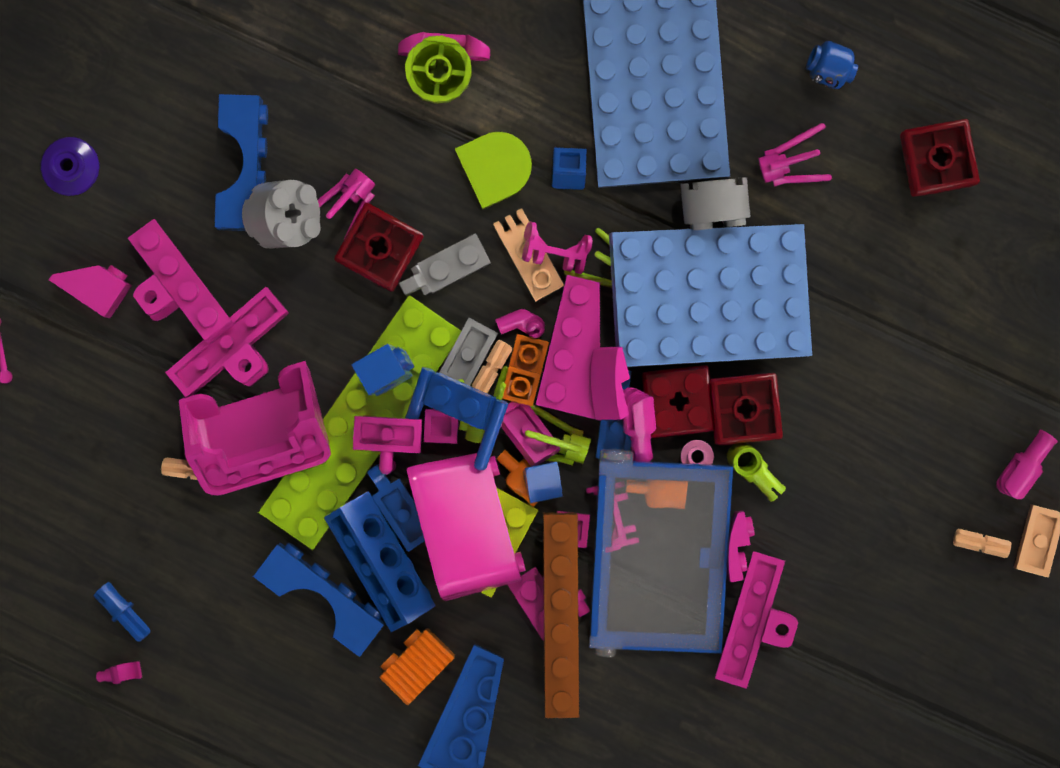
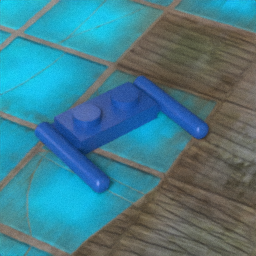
[405,367,509,471]

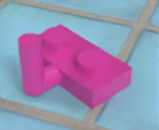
[353,416,422,474]

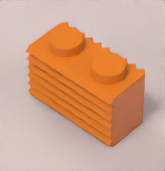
[379,628,455,706]

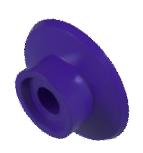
[40,137,99,196]

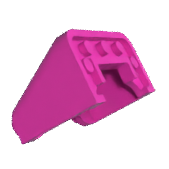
[179,361,331,496]
[407,453,526,601]

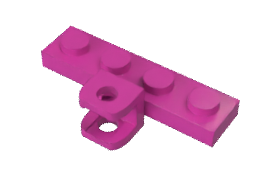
[128,219,233,343]
[165,287,289,397]
[715,551,798,689]

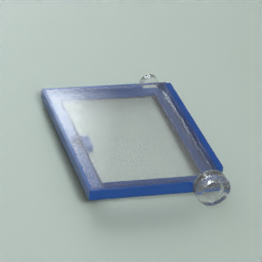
[589,449,733,657]

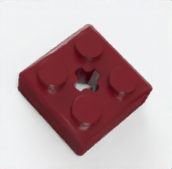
[900,119,980,197]
[334,203,424,292]
[642,365,715,438]
[710,373,783,445]

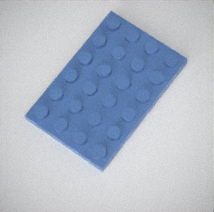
[583,0,730,188]
[609,224,812,367]

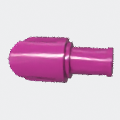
[622,387,656,462]
[996,429,1058,499]

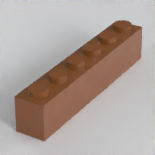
[543,512,579,718]

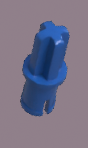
[93,582,151,642]

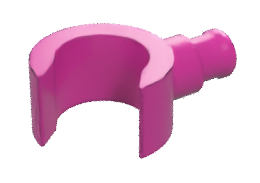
[96,661,143,684]

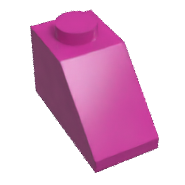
[49,265,132,318]

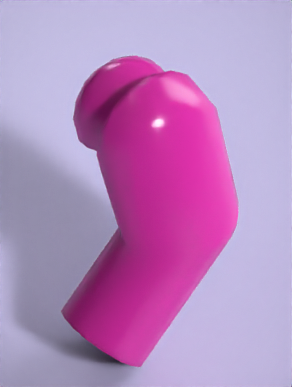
[495,309,545,338]

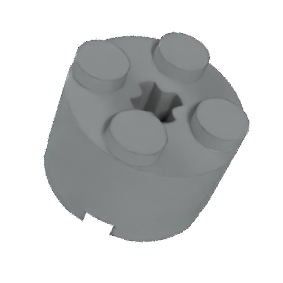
[680,177,751,230]
[242,180,321,249]

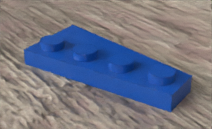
[418,644,504,768]

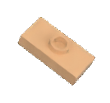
[1014,504,1060,578]

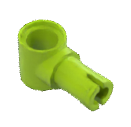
[727,443,786,502]

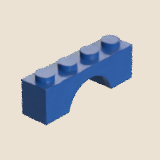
[215,94,268,231]
[351,344,415,396]
[253,542,385,657]

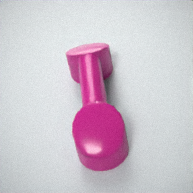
[398,32,490,61]

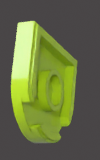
[455,132,532,209]

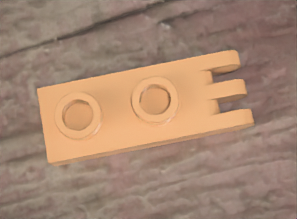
[493,208,564,302]

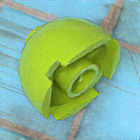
[405,35,472,104]

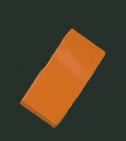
[502,334,549,406]

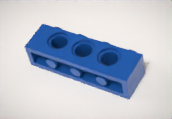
[324,491,436,632]

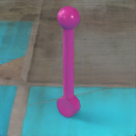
[0,318,13,383]

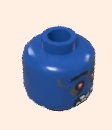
[806,41,858,90]

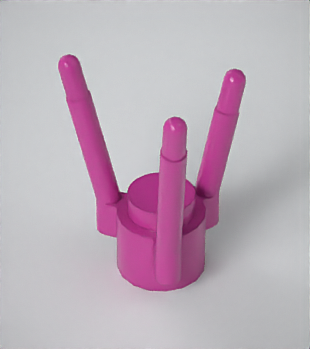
[758,123,832,187]
[318,168,375,239]

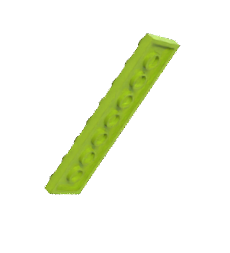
[258,295,461,550]

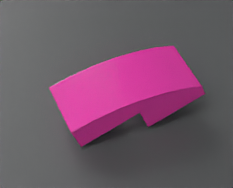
[591,347,630,420]
[727,511,755,582]

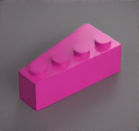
[536,275,601,421]

